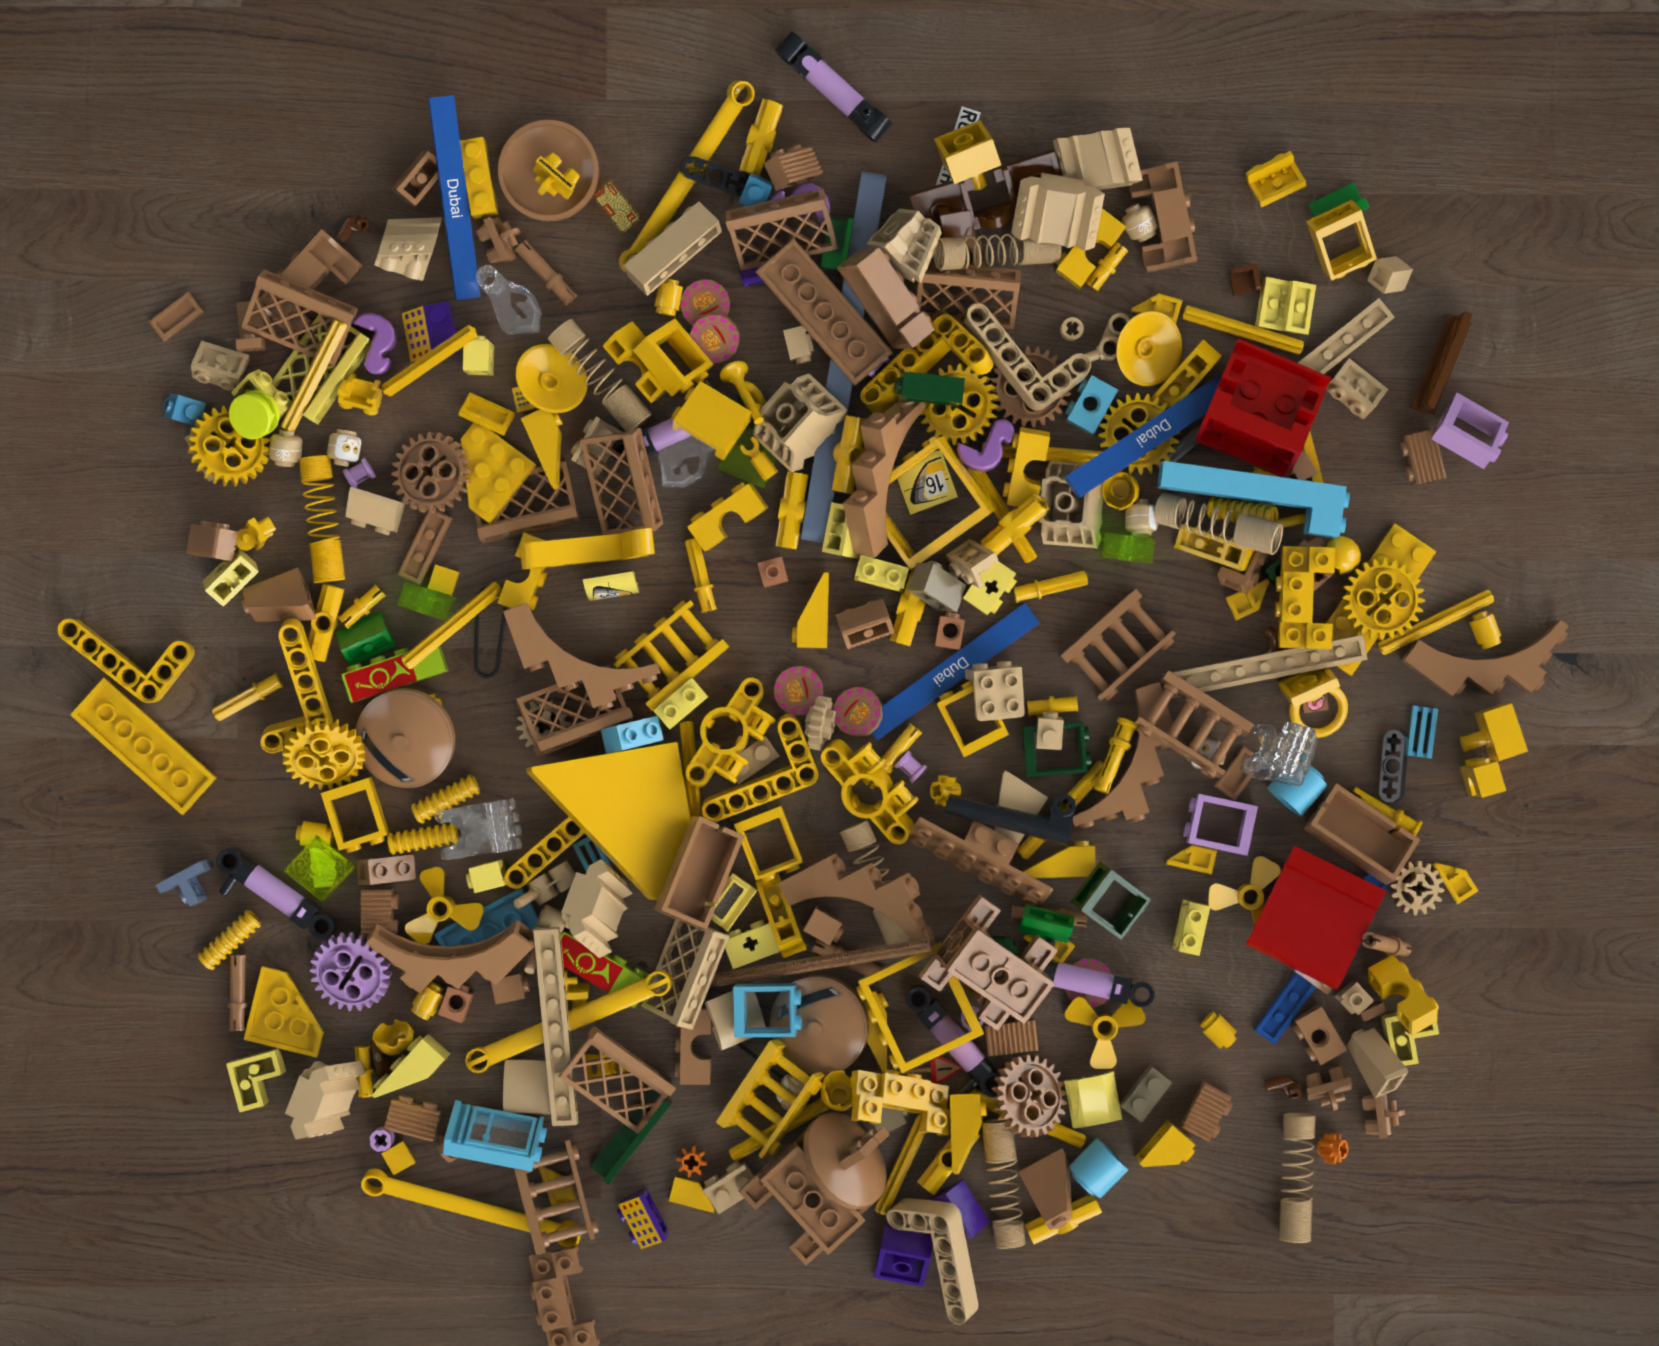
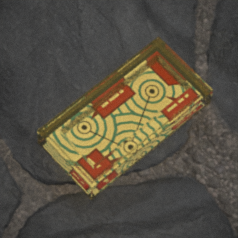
[592,179,642,234]

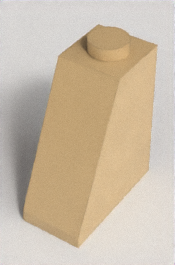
[994,770,1048,844]
[1347,1028,1408,1098]

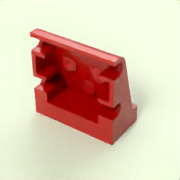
[1194,338,1332,478]
[1245,846,1386,990]

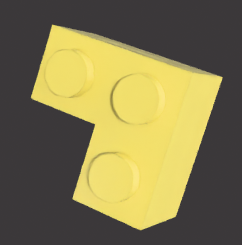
[1380,1012,1439,1066]
[226,1048,286,1113]

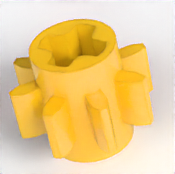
[930,776,961,806]

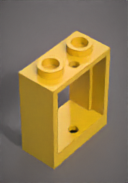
[1306,200,1377,281]
[633,319,714,397]
[936,680,1009,757]
[321,777,390,853]
[734,805,803,883]

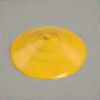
[1116,311,1182,386]
[516,344,588,413]

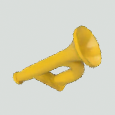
[720,361,767,424]

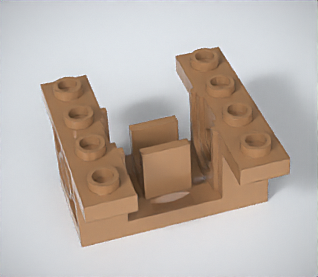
[918,894,1058,1031]
[738,1127,875,1266]

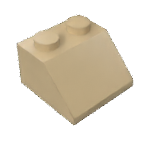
[345,487,406,535]

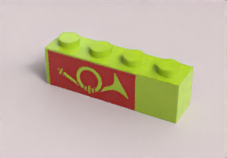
[341,643,449,703]
[561,929,649,1008]

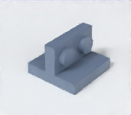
[156,859,214,907]

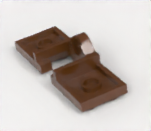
[909,149,1061,238]

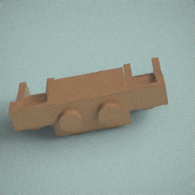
[1128,162,1197,273]
[256,229,362,338]
[529,1245,600,1346]

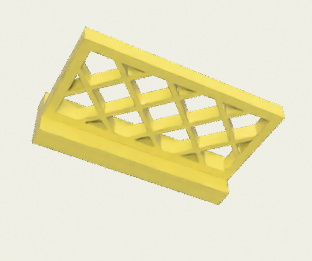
[272,315,372,425]

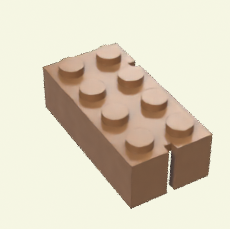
[837,247,934,349]
[1303,783,1420,885]
[654,816,745,930]

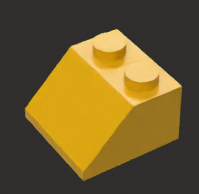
[1135,1119,1195,1167]

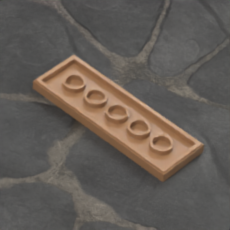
[755,238,893,386]

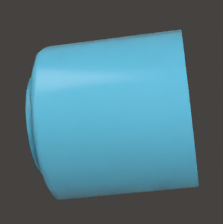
[1267,757,1327,817]
[1069,1138,1129,1198]

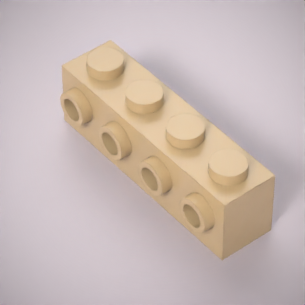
[624,202,722,296]

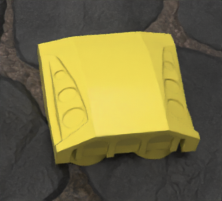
[1064,1071,1122,1129]

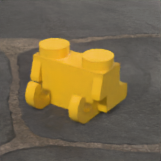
[337,373,382,415]

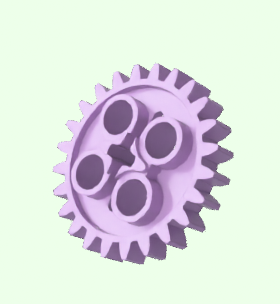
[310,932,392,1011]

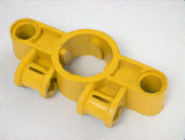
[686,678,776,788]
[821,739,919,844]

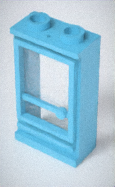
[443,1100,547,1172]

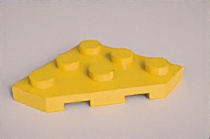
[461,423,536,524]
[244,966,324,1058]

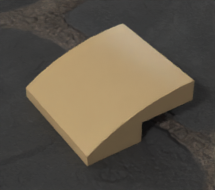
[704,983,765,1051]
[503,1060,551,1115]

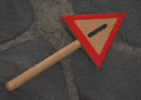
[896,1056,964,1084]

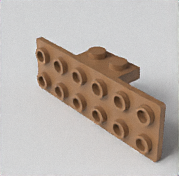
[908,817,1053,907]

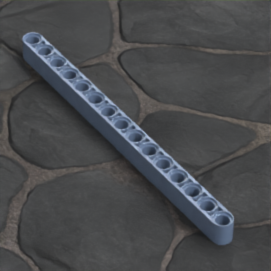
[801,171,887,543]

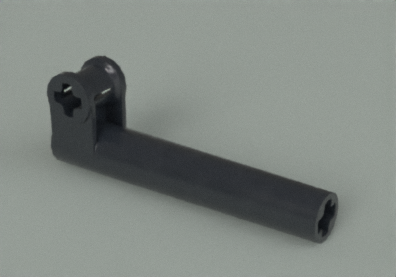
[945,793,1076,846]

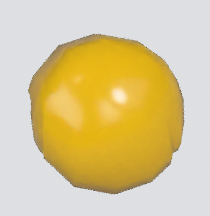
[1101,471,1140,510]
[1326,536,1361,574]
[372,1019,414,1056]
[820,1070,853,1111]

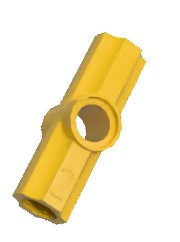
[739,99,783,176]
[832,415,867,494]
[775,472,809,550]
[980,493,1050,556]
[890,569,925,646]
[304,584,345,662]
[917,1134,980,1195]
[1024,1194,1102,1244]

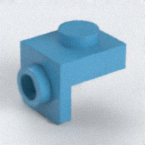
[739,173,774,207]
[163,393,206,426]

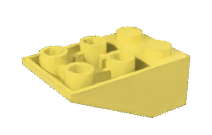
[372,1034,451,1098]

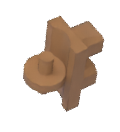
[476,217,521,263]
[1306,1066,1353,1111]
[1362,1094,1405,1139]

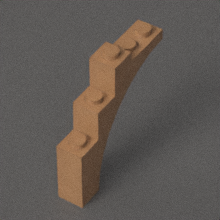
[843,400,926,558]
[503,603,661,711]
[1401,620,1569,696]
[1072,682,1178,829]
[778,853,936,947]
[366,919,534,993]

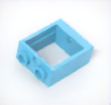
[733,983,802,1037]

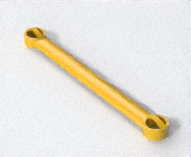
[619,80,755,273]
[465,970,673,1073]
[361,1169,581,1248]

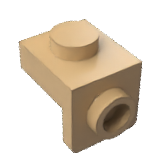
[1036,711,1064,750]

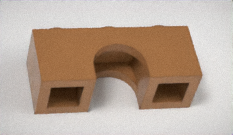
[675,1007,712,1085]

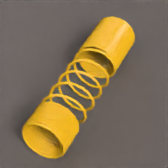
[299,455,346,583]

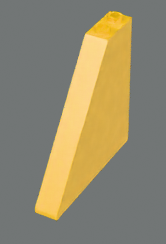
[526,742,690,901]

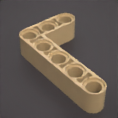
[964,303,1091,411]
[886,1198,978,1325]

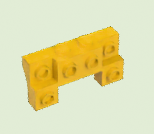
[1275,546,1335,649]
[851,1070,950,1136]

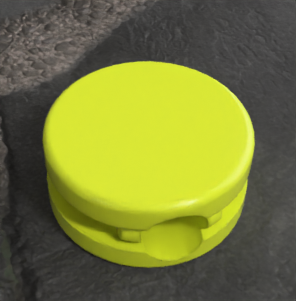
[229,390,279,440]

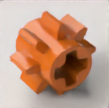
[1317,1133,1348,1164]
[676,1145,708,1177]

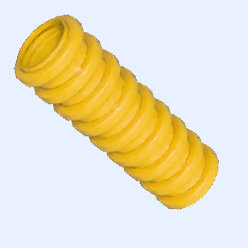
[1207,497,1278,523]
[411,774,480,824]
[387,822,459,855]
[198,910,261,970]

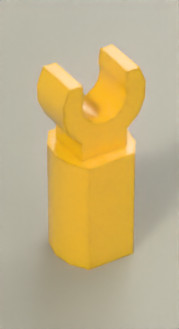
[740,437,778,481]

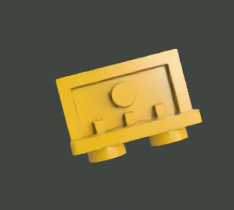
[1246,151,1306,208]

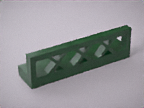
[590,1089,672,1185]

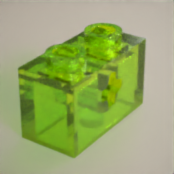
[1100,532,1155,564]
[397,582,456,621]

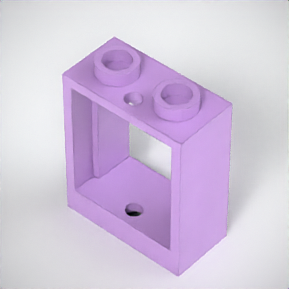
[1431,392,1509,469]
[1183,793,1258,856]

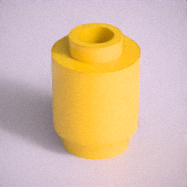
[654,279,683,317]
[1469,610,1502,650]
[296,821,334,847]
[411,981,445,1020]
[1199,1011,1237,1049]

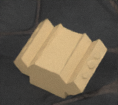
[1053,128,1143,190]
[1011,173,1105,251]
[866,208,942,284]
[374,217,442,281]
[753,374,847,472]
[1039,461,1104,548]
[561,859,633,958]
[285,1061,366,1140]

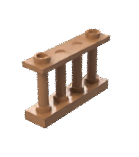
[1060,589,1176,701]
[1133,670,1254,778]
[514,1140,599,1255]

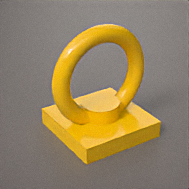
[1277,668,1348,738]

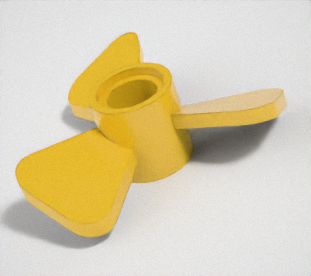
[1208,856,1281,926]
[405,867,484,944]
[1064,997,1146,1069]

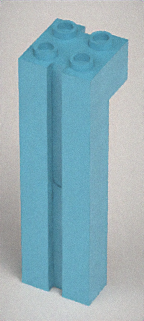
[1157,461,1350,538]

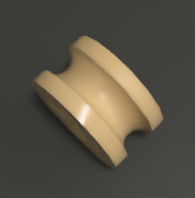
[1060,317,1084,341]

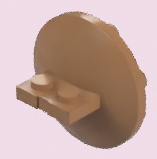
[804,1112,890,1209]

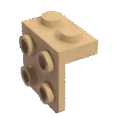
[965,661,1025,721]

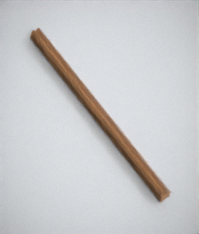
[710,938,932,988]

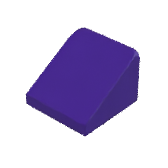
[739,267,763,288]

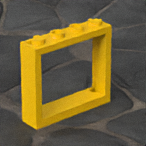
[886,436,995,570]
[856,941,984,1073]

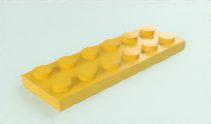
[1325,523,1437,676]
[70,678,217,815]

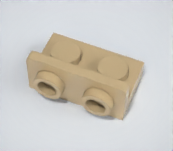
[191,341,249,391]
[1326,358,1388,419]
[570,416,622,476]
[946,539,998,588]
[702,1161,754,1214]

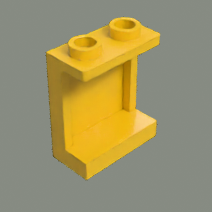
[671,381,752,461]

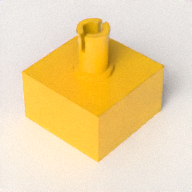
[934,120,1001,191]
[1460,703,1528,761]

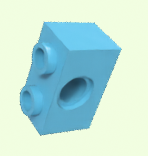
[1065,376,1118,435]
[601,716,664,754]

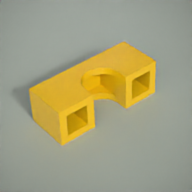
[460,137,499,219]
[1055,209,1126,290]
[603,321,667,403]
[1003,427,1050,507]
[688,482,769,552]
[497,533,547,611]
[1460,756,1506,798]
[1368,956,1439,1035]

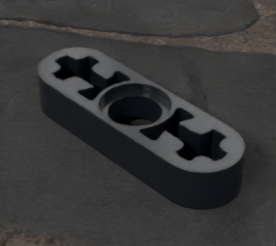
[679,156,748,196]
[1379,730,1409,803]

